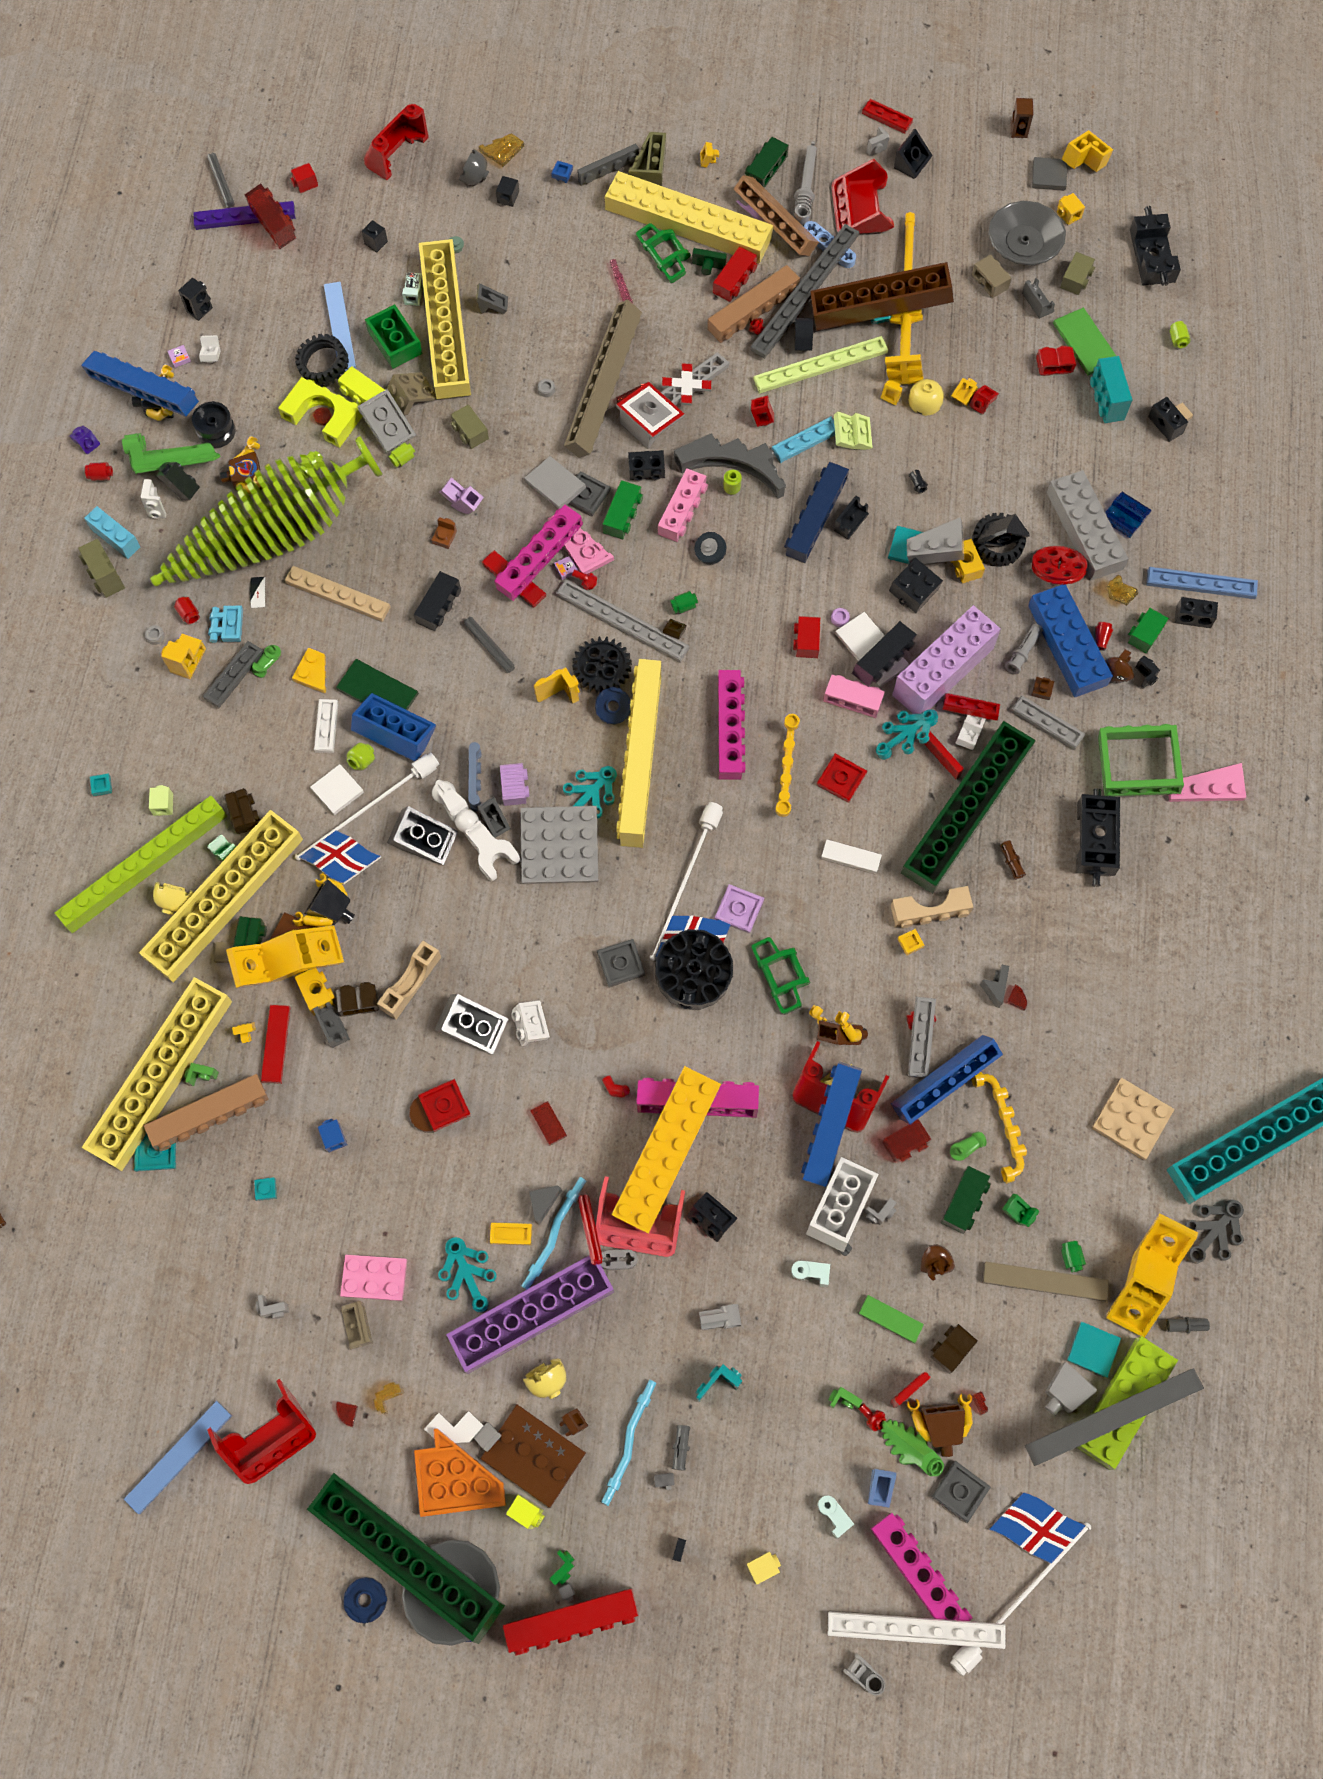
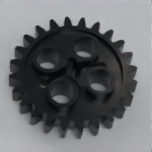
[572,636,632,694]

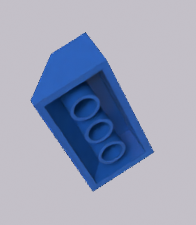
[351,693,436,761]

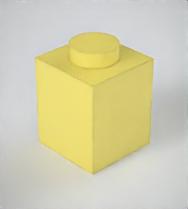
[746,1552,781,1585]

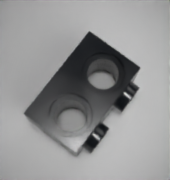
[178,277,213,321]
[628,450,665,481]
[1174,597,1218,629]

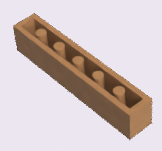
[733,175,819,256]
[707,265,800,343]
[143,1074,269,1151]

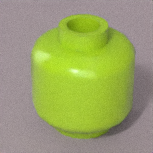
[347,743,375,770]

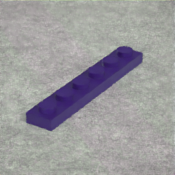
[193,201,296,230]

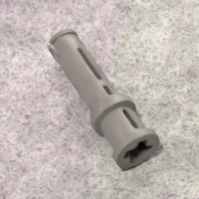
[1005,624,1043,674]

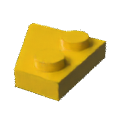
[292,648,326,693]

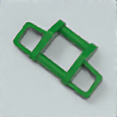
[636,223,691,284]
[751,937,811,1015]

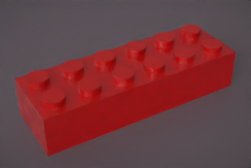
[503,1588,639,1656]

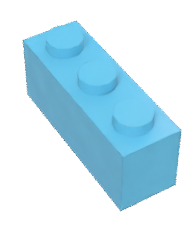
[84,506,140,559]

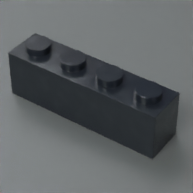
[851,621,917,687]

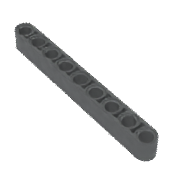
[1024,1368,1204,1466]

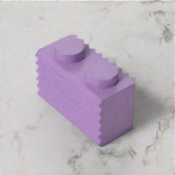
[500,763,530,806]

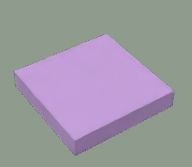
[714,884,764,933]

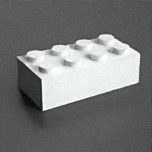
[806,1157,879,1252]

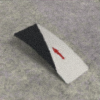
[250,577,265,608]

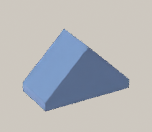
[868,1469,896,1508]

